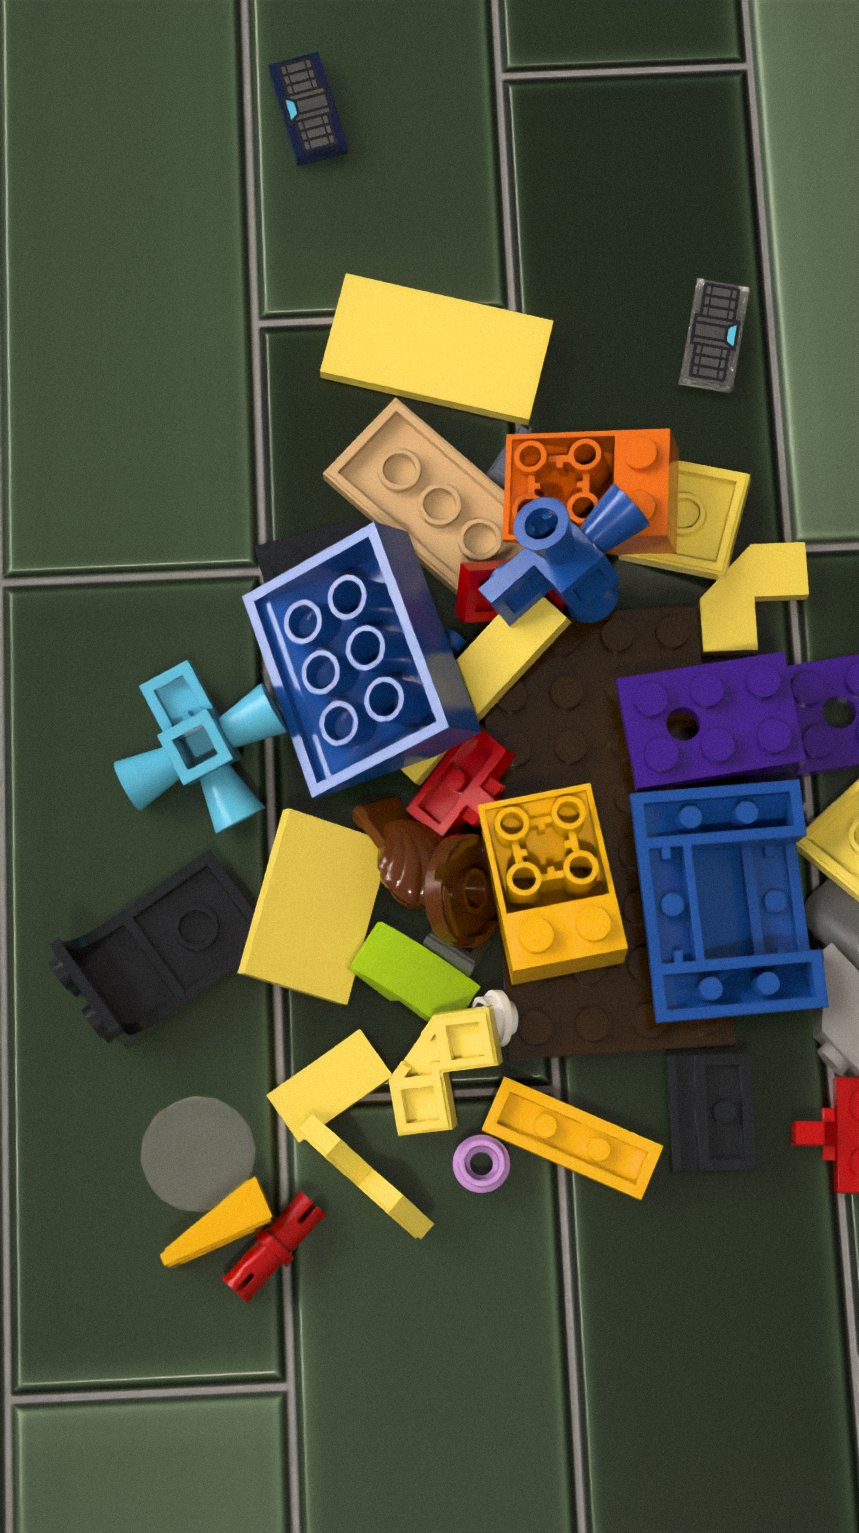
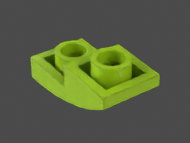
[348,922,481,1022]

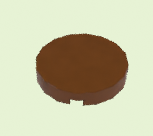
[424,834,499,948]

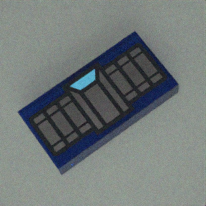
[268,52,347,166]

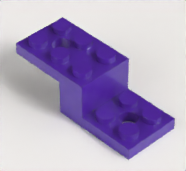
[615,651,859,793]

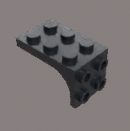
[48,849,255,1049]

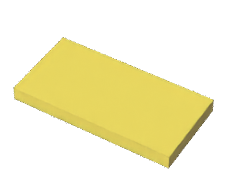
[320,273,554,426]

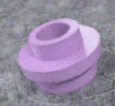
[453,1135,510,1193]

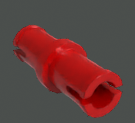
[221,1191,327,1304]

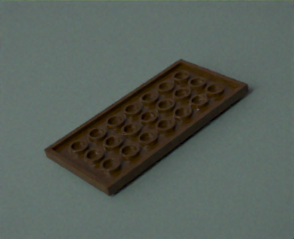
[477,606,736,1061]

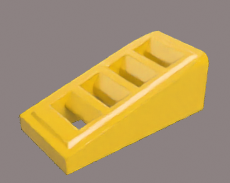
[160,1176,276,1268]

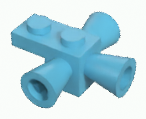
[114,660,289,834]

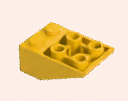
[478,783,628,985]

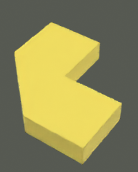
[698,542,809,657]
[389,1005,503,1136]
[299,1114,434,1239]

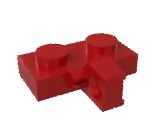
[406,724,517,838]
[791,1077,859,1194]

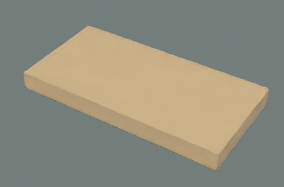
[323,397,525,595]

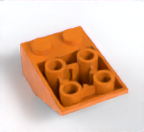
[502,428,679,556]

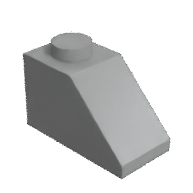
[813,942,859,1077]

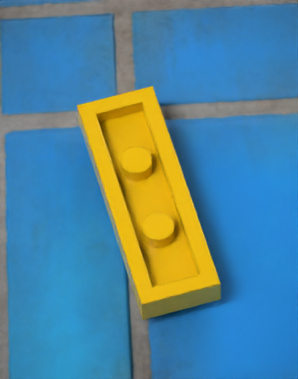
[481,1077,663,1200]

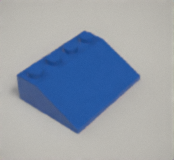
[242,522,482,799]

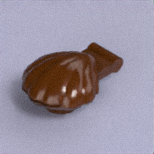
[352,795,446,911]

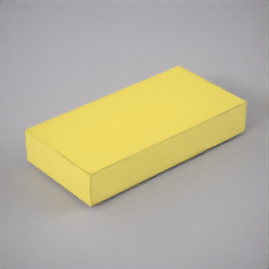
[266,1029,392,1143]

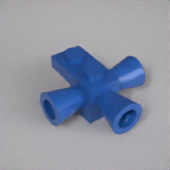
[478,483,650,627]

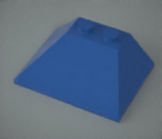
[629,779,829,1024]

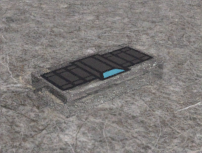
[678,278,750,393]

